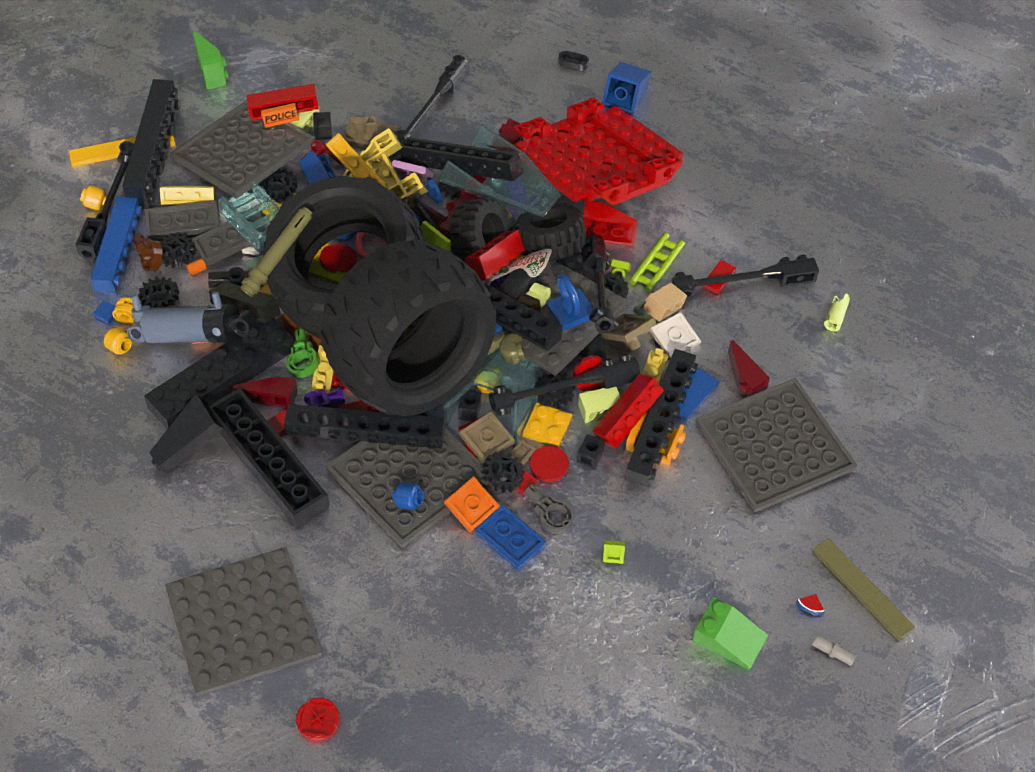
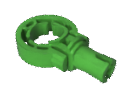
[286,329,320,378]

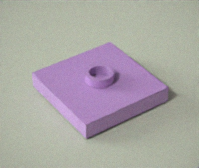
[391,160,433,179]

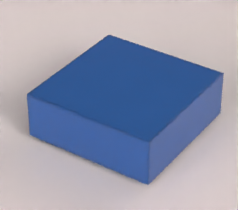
[93,301,116,324]

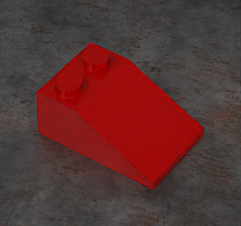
[583,201,638,246]

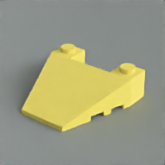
[342,128,428,201]

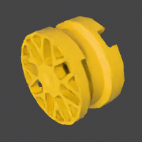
[112,297,135,325]

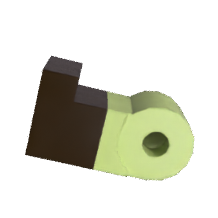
[517,283,551,312]

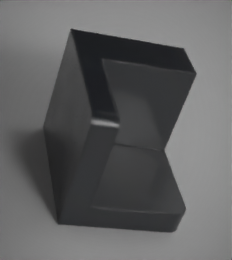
[313,112,332,140]

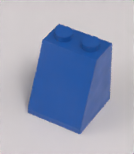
[602,62,652,114]

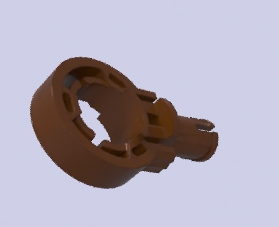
[133,234,162,272]

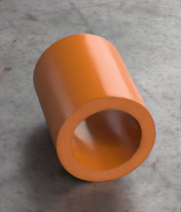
[186,258,207,276]

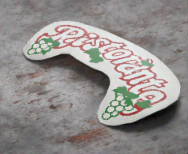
[482,249,552,285]

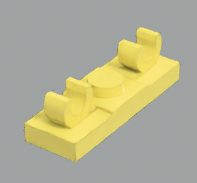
[160,186,215,205]
[311,345,334,393]
[642,348,669,384]

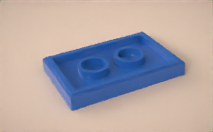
[667,367,720,421]
[475,505,547,570]

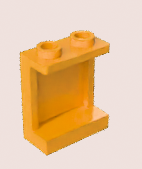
[626,412,686,466]

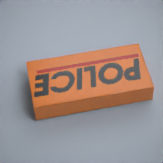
[261,103,299,128]

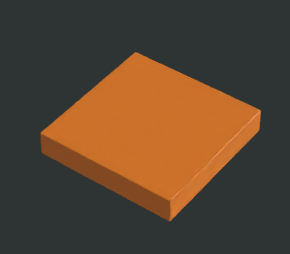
[443,476,500,533]

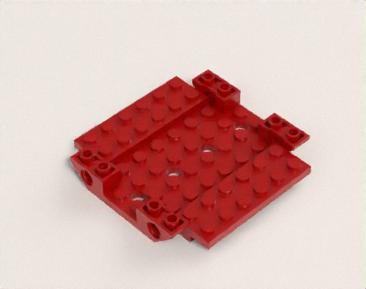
[509,98,684,206]

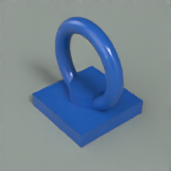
[546,273,594,332]

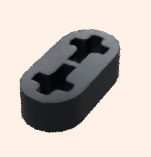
[558,51,589,71]

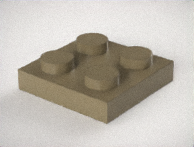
[459,411,515,464]

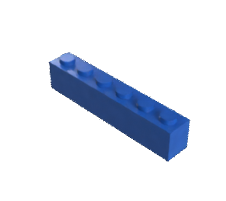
[299,151,357,241]
[90,196,142,293]

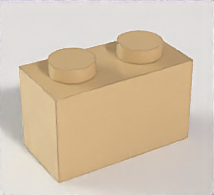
[643,283,687,322]

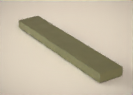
[812,538,915,641]

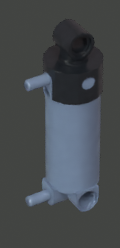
[127,291,257,344]

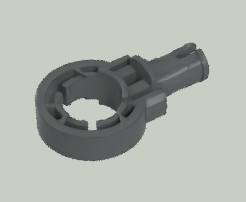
[524,484,574,534]

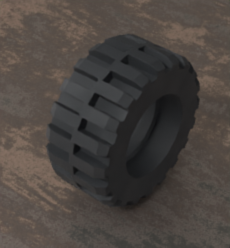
[449,198,513,262]
[515,202,586,262]

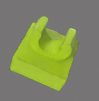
[611,259,631,279]
[603,540,625,564]

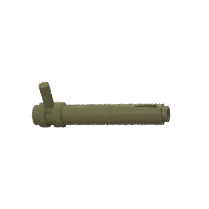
[240,207,312,297]

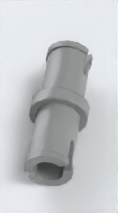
[812,634,857,666]

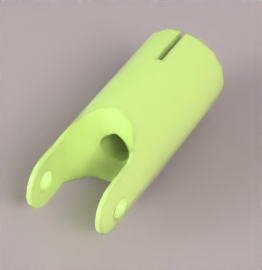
[824,293,850,331]

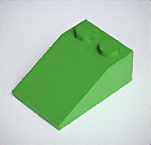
[192,31,228,90]
[693,597,768,670]

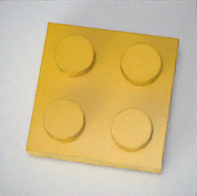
[522,403,573,448]

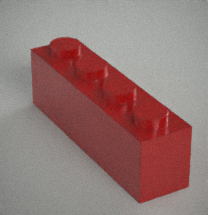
[247,84,319,121]
[464,230,525,281]
[592,374,664,449]

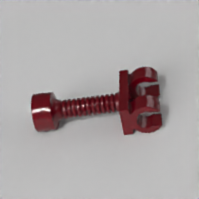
[310,140,344,166]

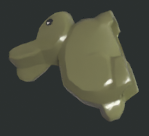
[487,331,525,365]

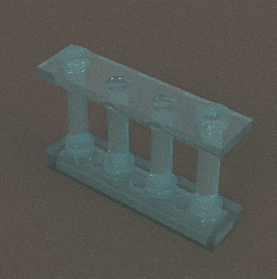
[218,182,280,253]

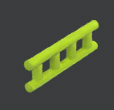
[629,233,685,293]

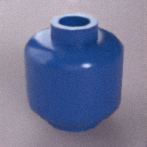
[392,482,424,510]

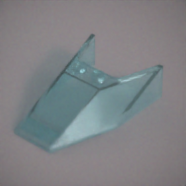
[438,124,561,217]
[443,349,538,447]

